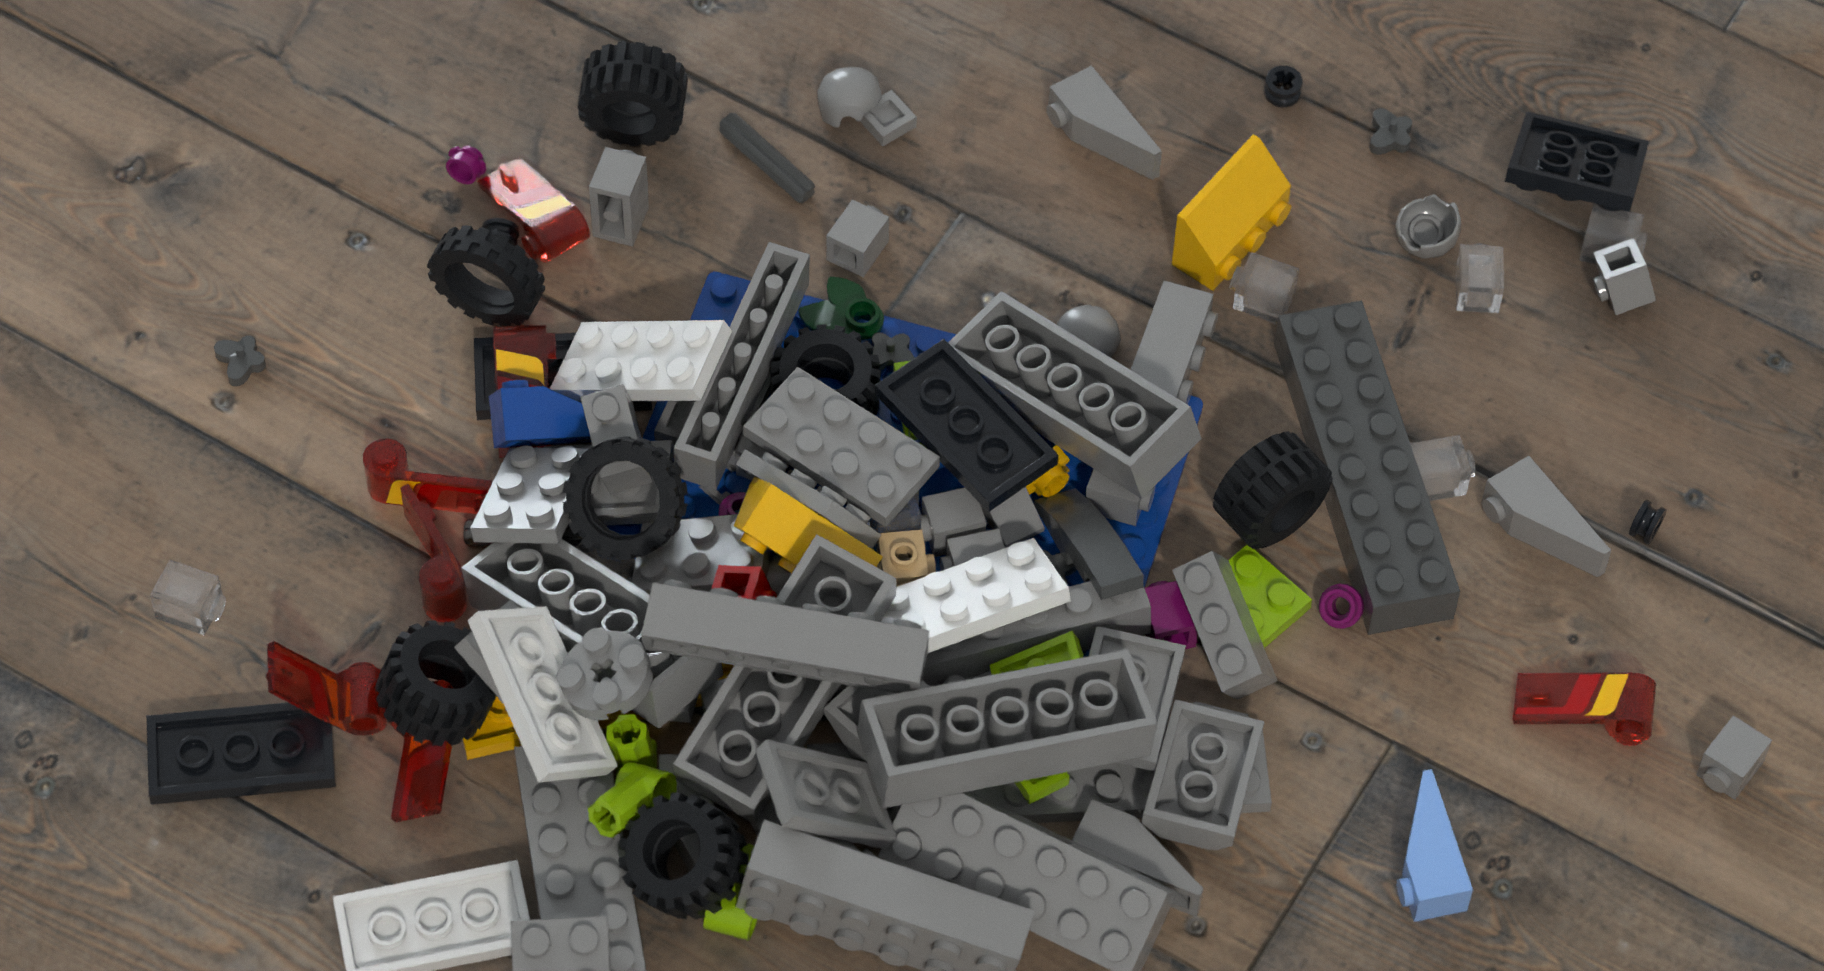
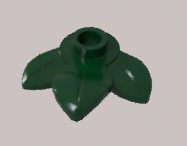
[798,277,884,340]

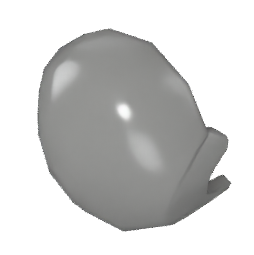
[817,67,882,127]
[1395,194,1461,259]
[1057,305,1121,358]

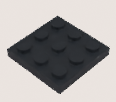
[1505,111,1649,212]

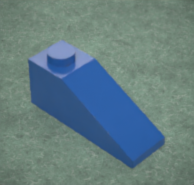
[489,380,592,448]

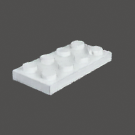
[550,320,732,401]
[880,538,1071,653]
[468,606,618,783]
[333,860,530,971]

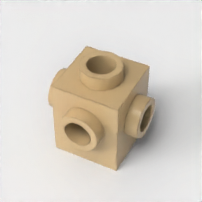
[877,530,936,587]

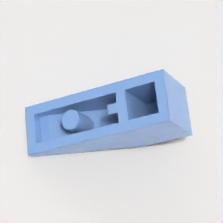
[1396,769,1473,922]

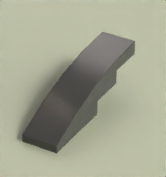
[1034,488,1144,600]

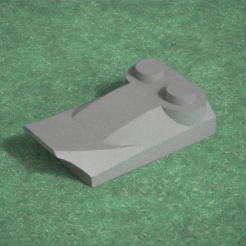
[1142,699,1265,850]

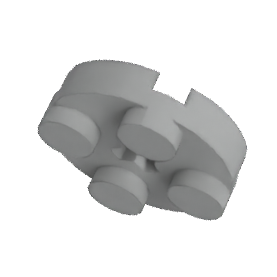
[556,627,653,720]

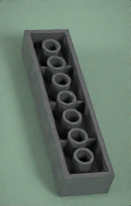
[1274,300,1460,635]

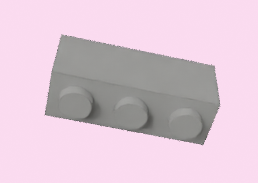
[1172,551,1278,700]

